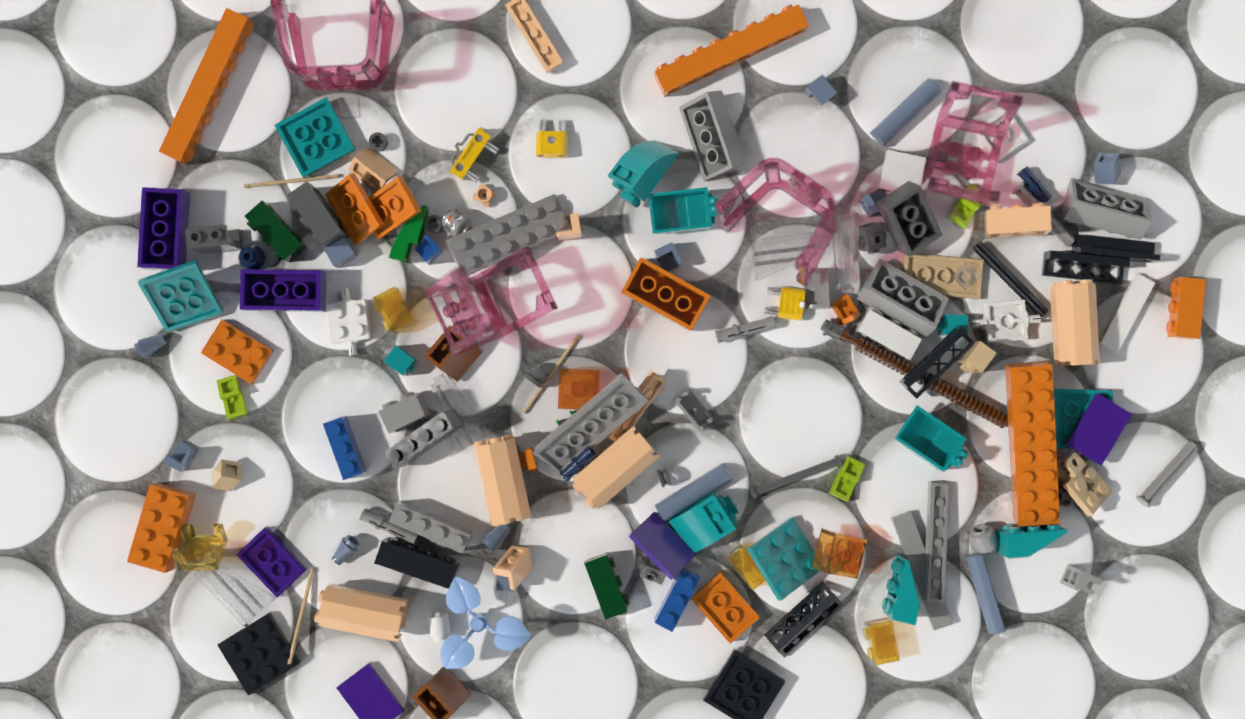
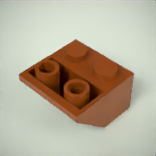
[424,325,483,382]
[412,666,472,719]

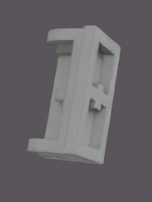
[803,268,830,310]
[674,388,714,431]
[1060,565,1103,594]

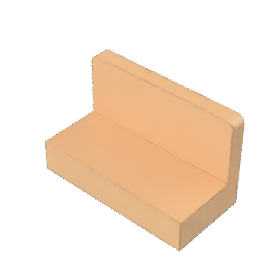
[349,147,398,192]
[557,213,582,241]
[493,545,532,590]

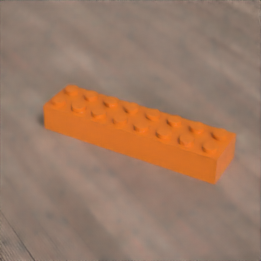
[1005,361,1060,526]

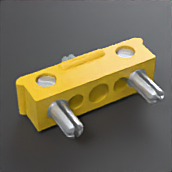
[450,127,499,183]

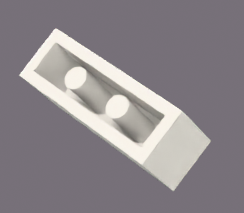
[855,309,922,361]

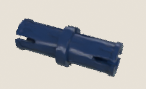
[1017,166,1053,203]
[560,446,597,482]

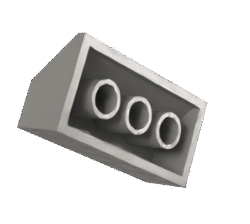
[679,91,747,181]
[1063,178,1152,240]
[857,259,949,338]

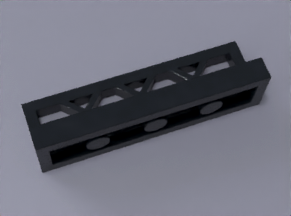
[1072,234,1161,263]
[1042,250,1130,285]
[899,326,975,399]
[764,581,843,658]

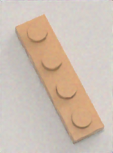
[505,0,564,74]
[607,370,666,442]

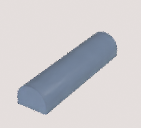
[870,78,942,147]
[655,463,732,522]
[966,552,1005,634]

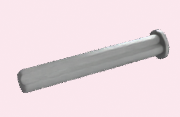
[1011,182,1076,247]
[1136,441,1199,508]

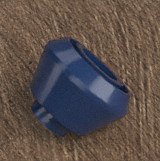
[238,245,265,270]

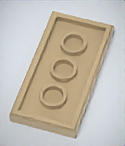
[902,254,984,299]

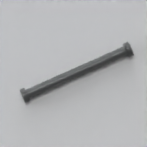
[749,455,842,499]

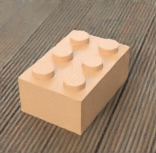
[984,203,1051,238]

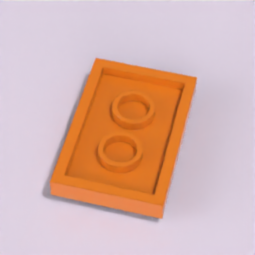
[325,173,384,245]
[369,176,421,240]
[201,319,274,384]
[690,572,760,644]

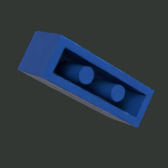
[323,416,367,480]
[654,567,700,632]

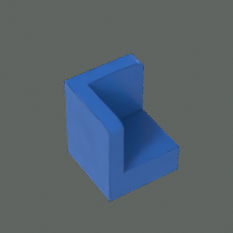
[415,235,443,265]

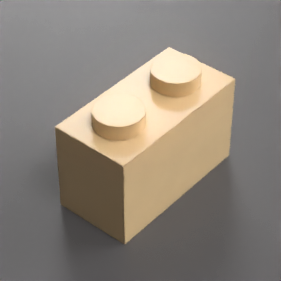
[956,341,996,374]

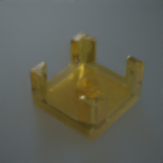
[172,524,228,571]

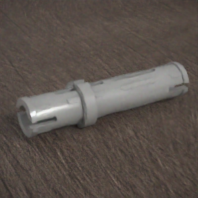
[715,316,776,343]
[359,508,418,545]

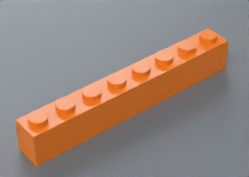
[654,4,809,97]
[159,8,254,165]

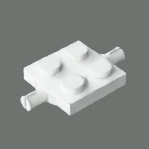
[326,288,372,356]
[971,300,1041,343]

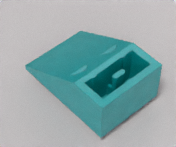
[995,524,1068,559]
[882,555,920,625]

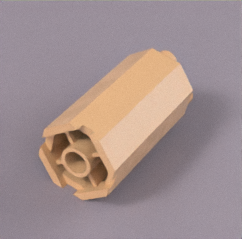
[1050,279,1100,366]
[572,426,660,509]
[474,434,531,526]
[314,584,409,642]

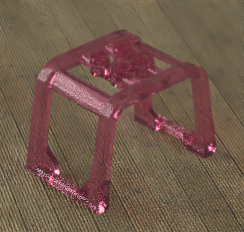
[270,0,395,92]
[921,81,1023,208]
[715,158,836,286]
[423,246,558,356]

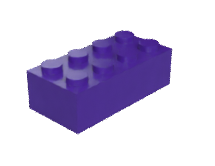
[137,187,190,270]
[240,269,327,312]

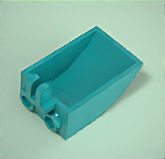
[608,140,679,208]
[648,187,719,234]
[895,405,968,472]
[666,491,739,553]

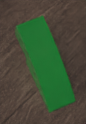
[388,205,430,263]

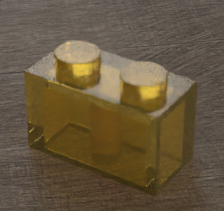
[373,286,416,334]
[726,544,766,590]
[862,617,900,665]

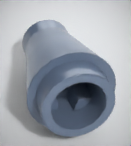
[134,333,167,358]
[482,524,511,552]
[332,535,360,565]

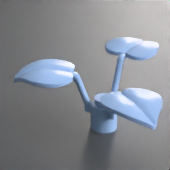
[441,577,531,669]

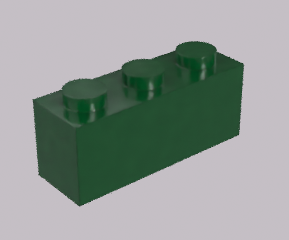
[245,200,307,262]
[584,552,630,620]

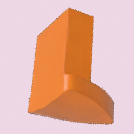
[830,294,861,325]
[519,447,538,471]

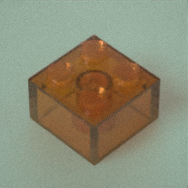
[558,369,600,410]
[812,528,867,579]

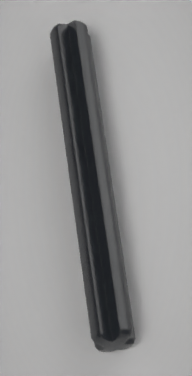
[973,241,1049,317]

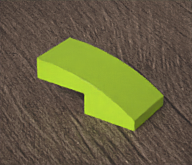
[947,183,987,229]
[216,375,249,421]
[828,456,865,502]

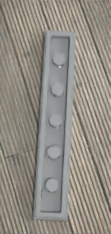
[923,482,950,604]
[891,511,953,631]

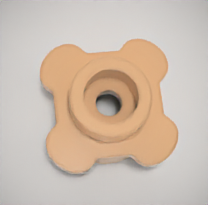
[473,184,496,207]

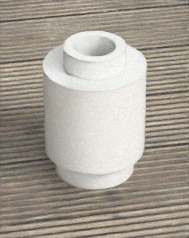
[428,610,451,641]

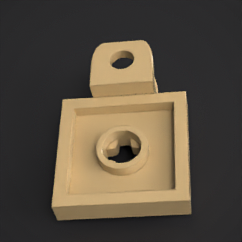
[1057,452,1112,516]

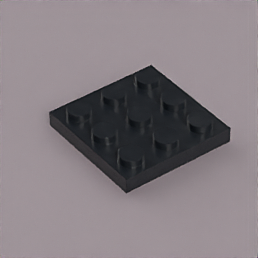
[217,612,301,696]
[703,648,786,719]

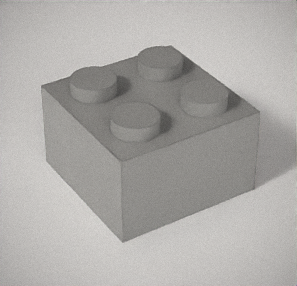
[378,392,431,433]

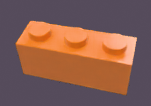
[1166,277,1206,340]

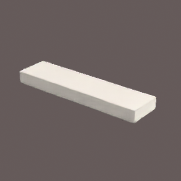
[1099,273,1155,353]

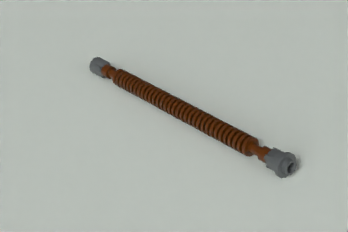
[820,318,1008,428]

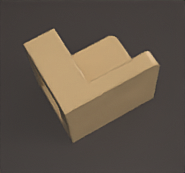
[212,459,241,491]

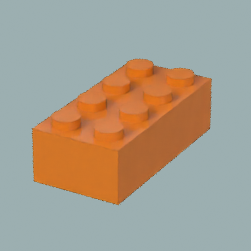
[621,257,710,332]
[127,483,196,573]

